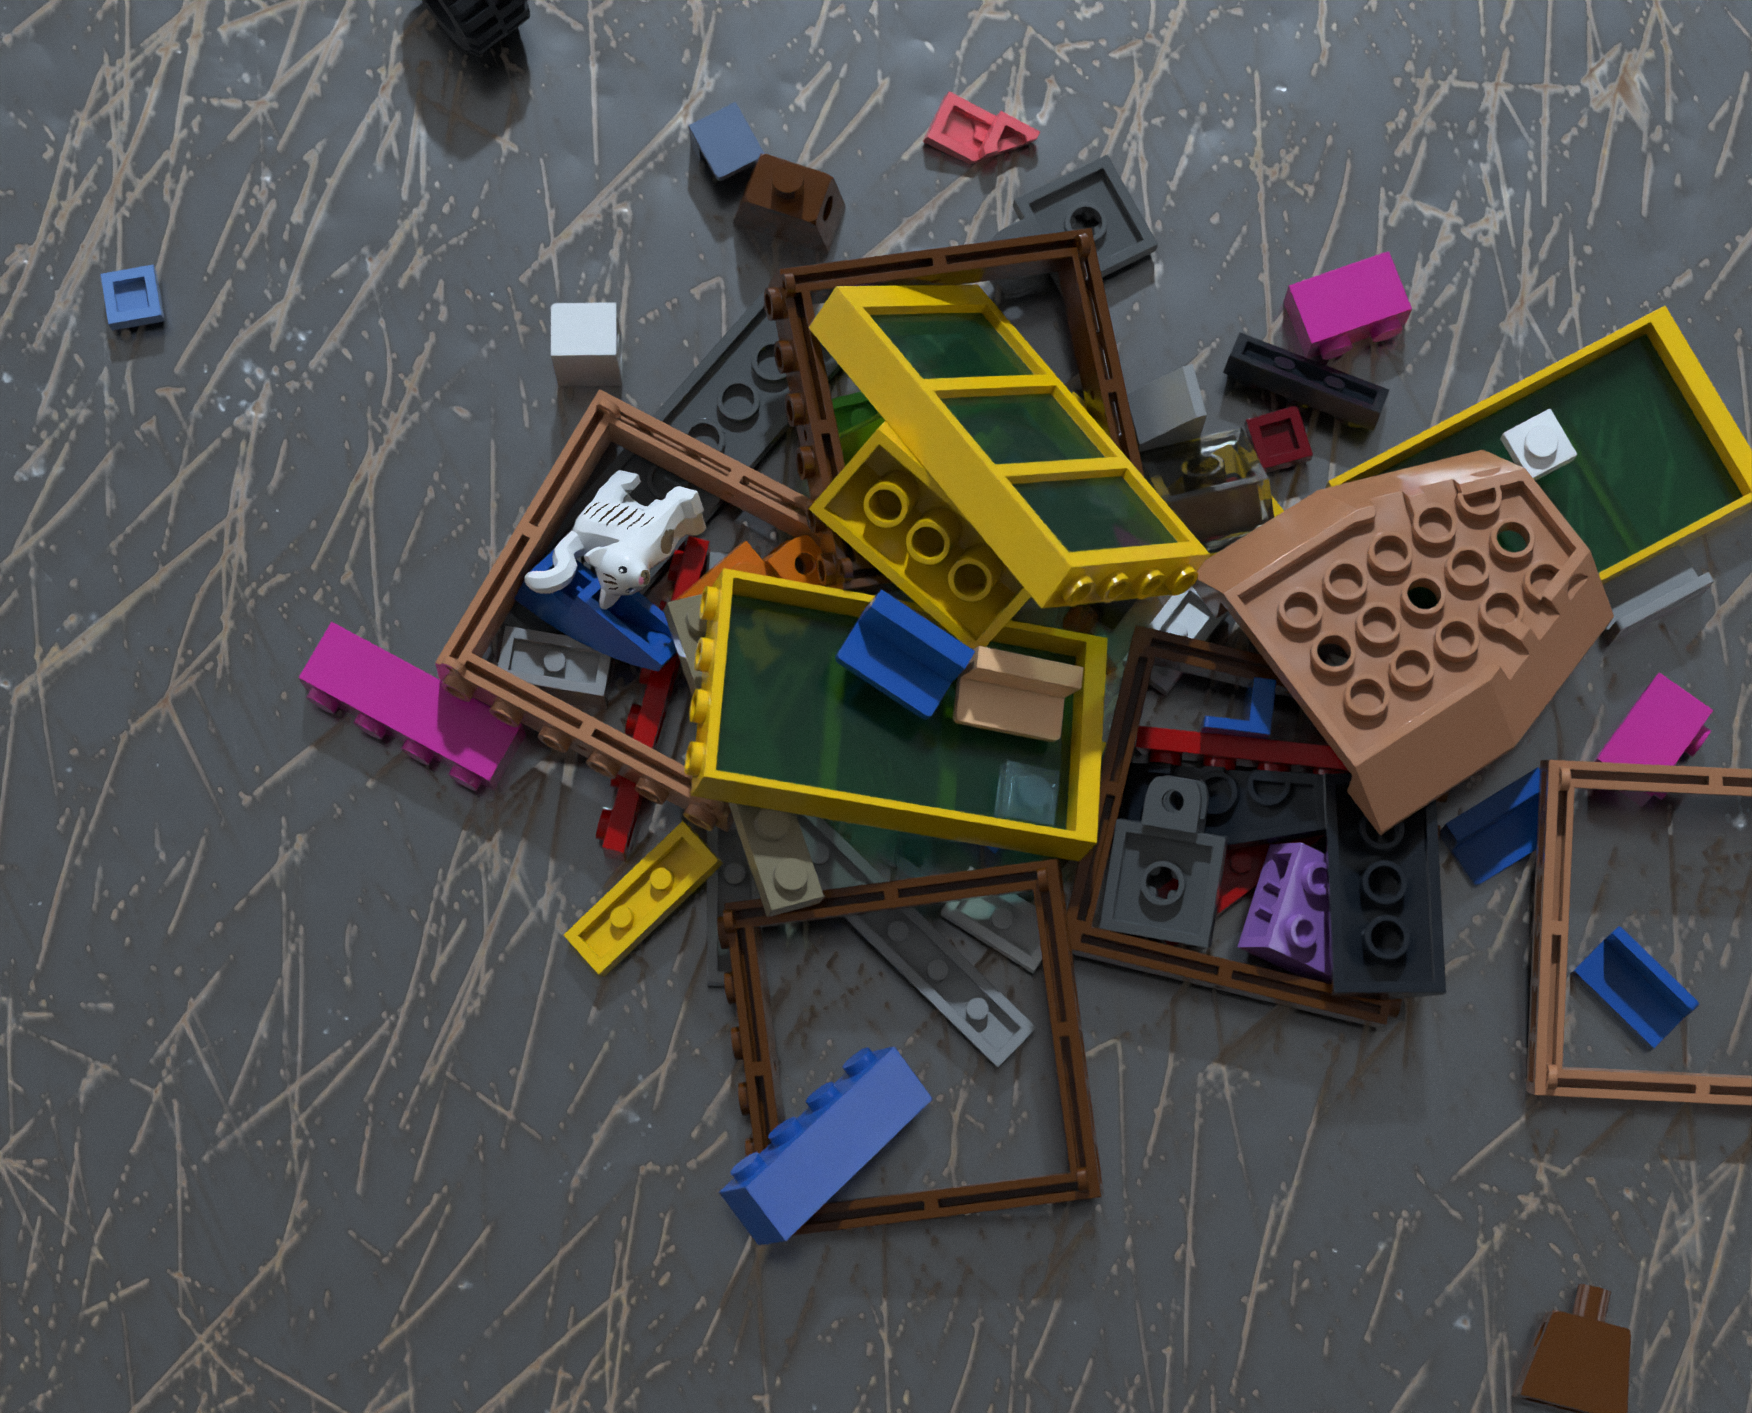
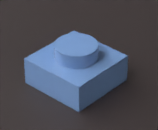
[100,265,165,331]

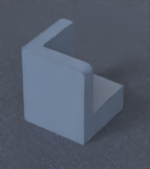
[688,102,764,181]

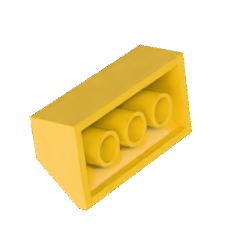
[809,421,1031,650]

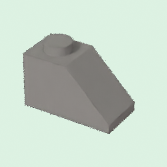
[1117,364,1207,458]

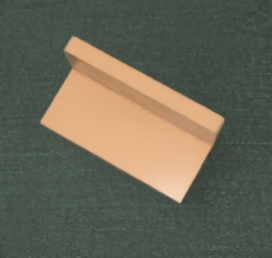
[953,646,1083,742]

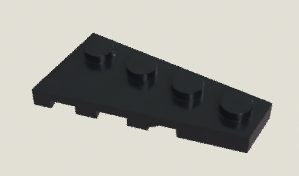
[1113,762,1325,851]

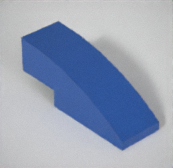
[514,550,677,672]

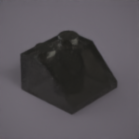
[1139,428,1274,551]

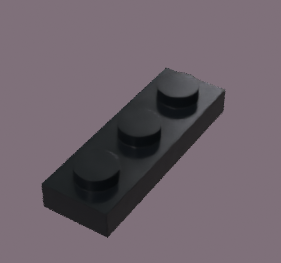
[1223,332,1389,431]

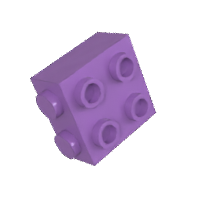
[1237,843,1332,984]

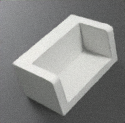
[551,303,622,387]

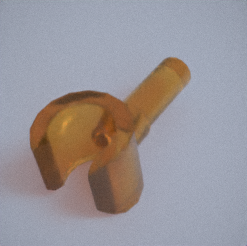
[1062,604,1118,676]

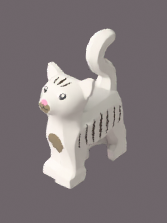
[524,470,707,610]

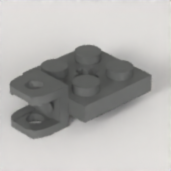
[991,154,1158,296]
[1099,775,1229,948]

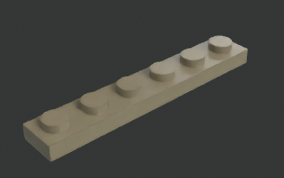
[663,594,824,917]

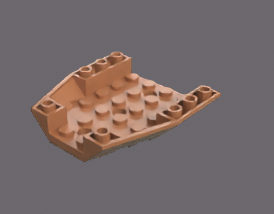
[1192,450,1614,835]

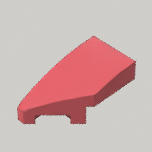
[923,91,1040,165]

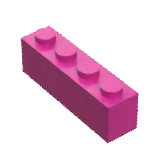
[298,621,526,791]

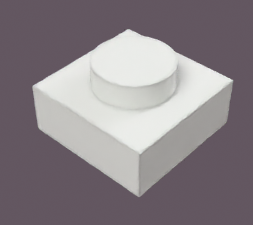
[1500,409,1578,480]

